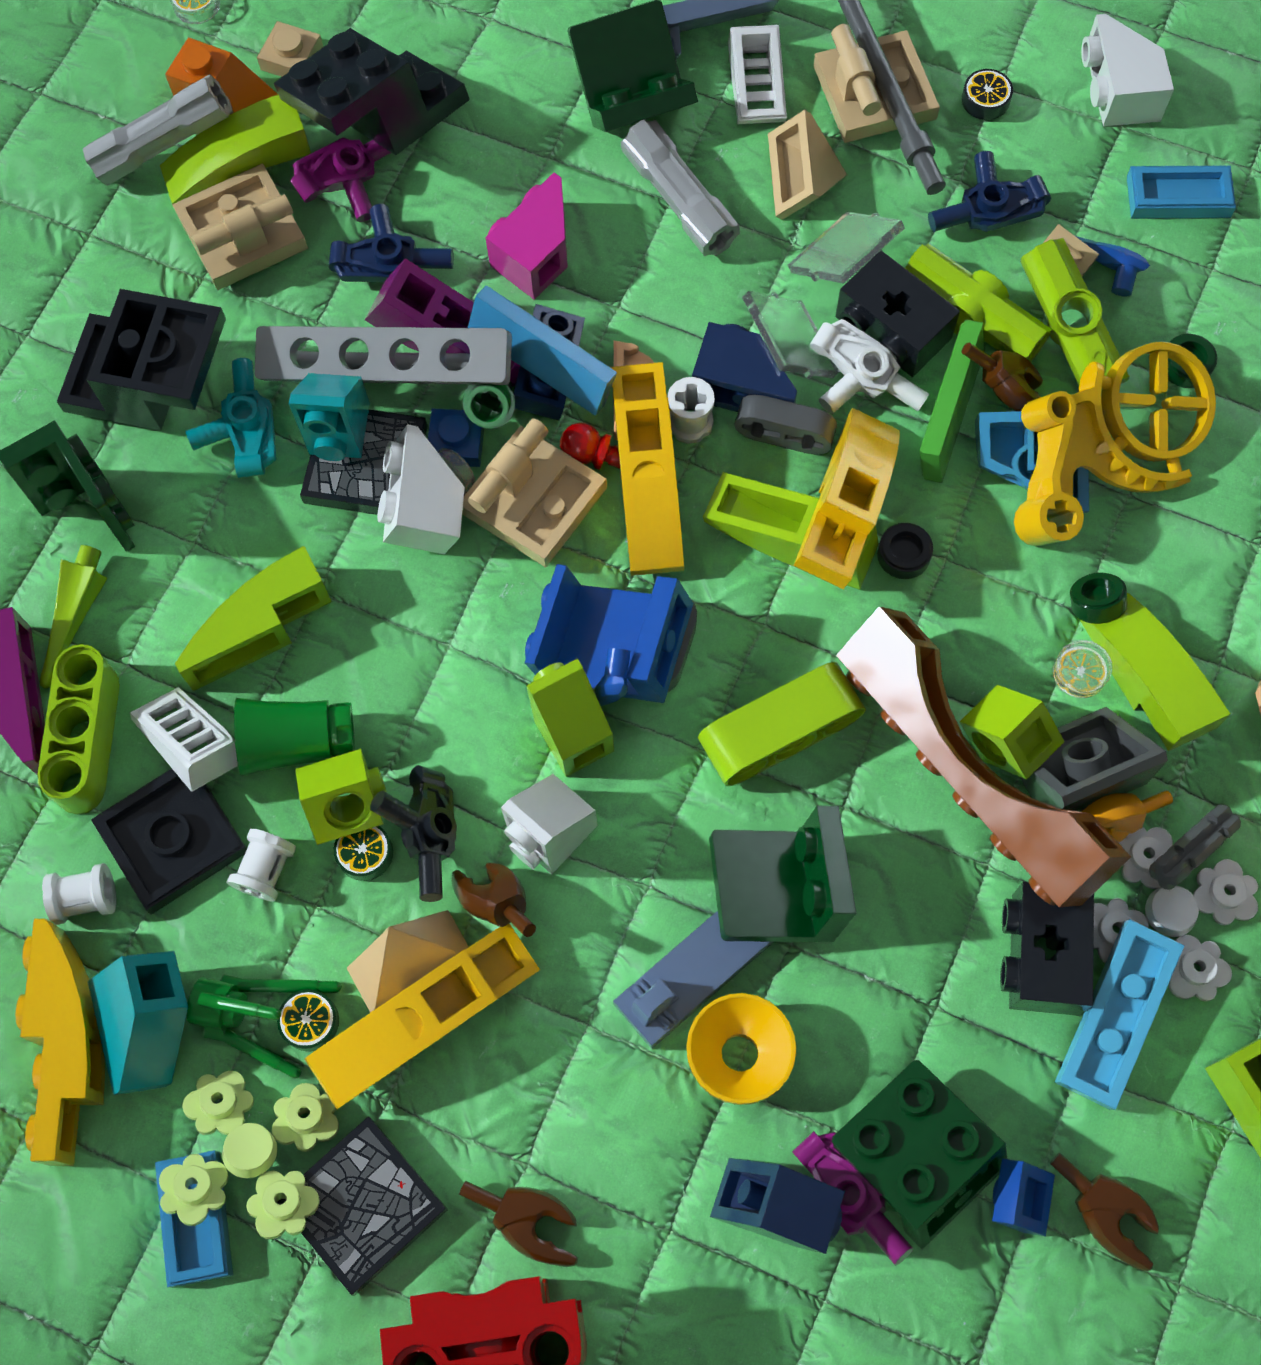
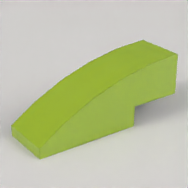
[159,94,311,204]
[703,472,879,590]
[175,546,332,691]
[1079,593,1230,751]

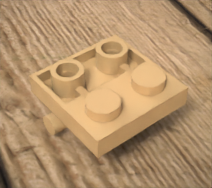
[814,24,940,143]
[172,164,308,291]
[462,418,607,568]

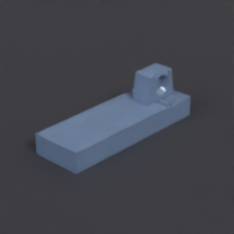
[663,0,779,58]
[613,911,774,1049]

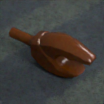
[961,342,1043,411]
[452,863,536,937]
[1050,1153,1159,1271]
[459,1181,578,1267]

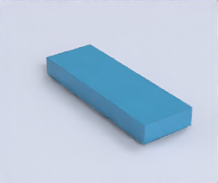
[468,286,617,416]

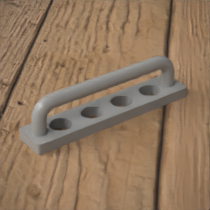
[254,326,512,385]

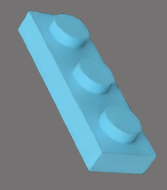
[1054,919,1185,1110]

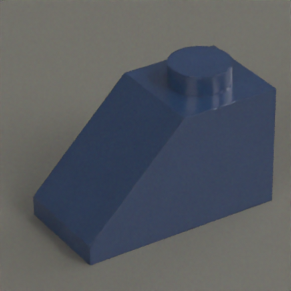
[692,322,797,412]
[710,1158,845,1254]

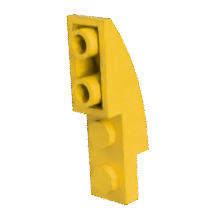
[610,362,684,576]
[793,408,900,590]
[15,919,105,1166]
[305,923,540,1109]

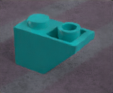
[289,373,370,461]
[88,951,188,1095]

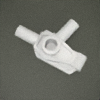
[810,319,929,414]

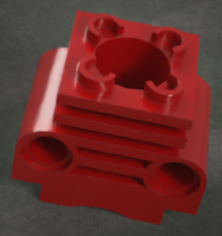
[380,1276,587,1365]

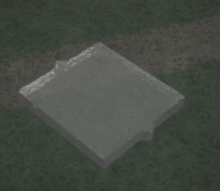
[788,211,905,284]
[742,291,840,379]

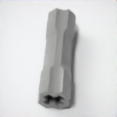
[83,74,233,186]
[621,119,740,256]

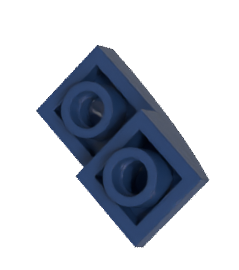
[513,304,585,421]

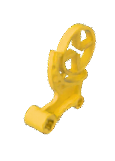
[1014,342,1216,546]

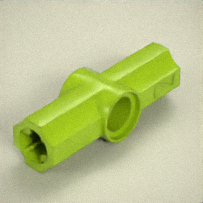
[1020,238,1130,395]
[905,243,1052,362]

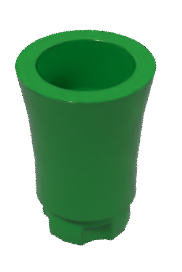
[234,698,355,776]

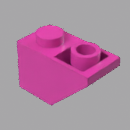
[485,172,568,300]

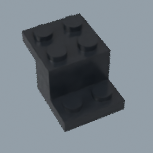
[274,28,470,155]
[57,289,226,431]

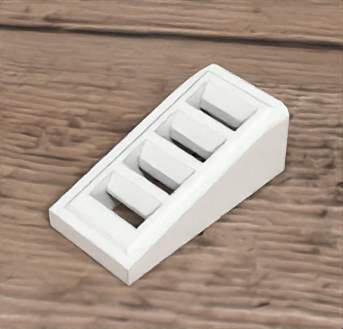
[728,25,787,124]
[130,687,238,792]

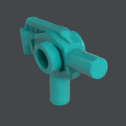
[185,358,277,478]

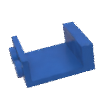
[525,564,694,703]

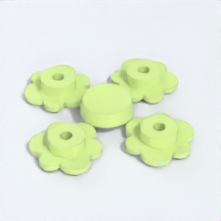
[159,1071,339,1239]

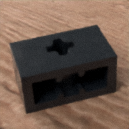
[835,250,960,378]
[1000,882,1094,1016]

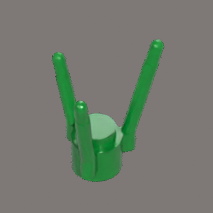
[186,974,342,1078]

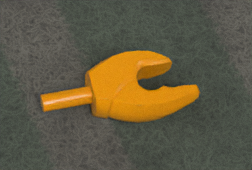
[1081,790,1173,843]

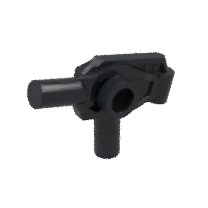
[370,765,457,902]

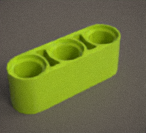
[37,644,120,814]
[697,662,866,787]

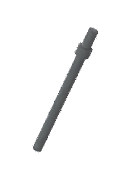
[838,0,946,195]

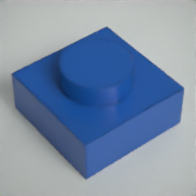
[428,408,484,467]
[992,1158,1055,1237]

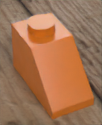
[165,37,278,114]

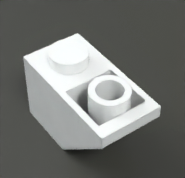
[1081,14,1174,127]
[377,424,465,554]
[501,774,598,874]

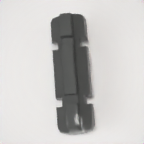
[1149,804,1241,890]

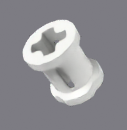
[667,377,715,444]
[226,829,296,902]
[42,863,116,925]

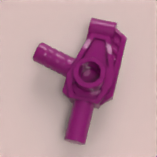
[290,137,391,222]
[792,1131,913,1266]

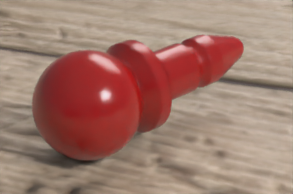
[560,423,620,470]

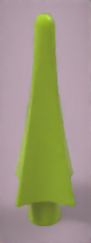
[39,545,108,688]

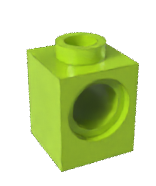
[959,685,1065,780]
[295,749,387,845]

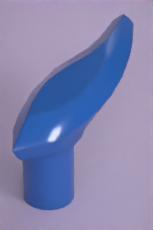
[1076,236,1150,297]
[593,648,630,707]

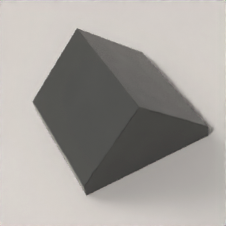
[1020,707,1168,812]

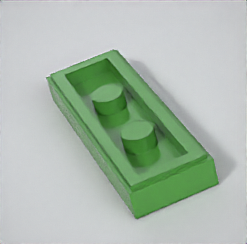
[919,320,985,483]

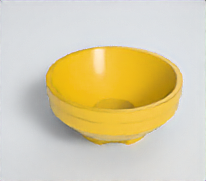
[686,993,796,1105]

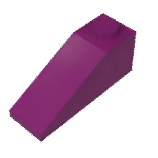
[365,258,520,387]
[0,607,45,775]

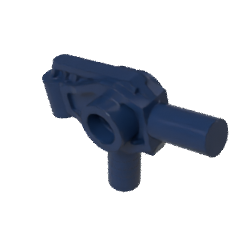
[928,151,1051,232]
[329,204,454,282]

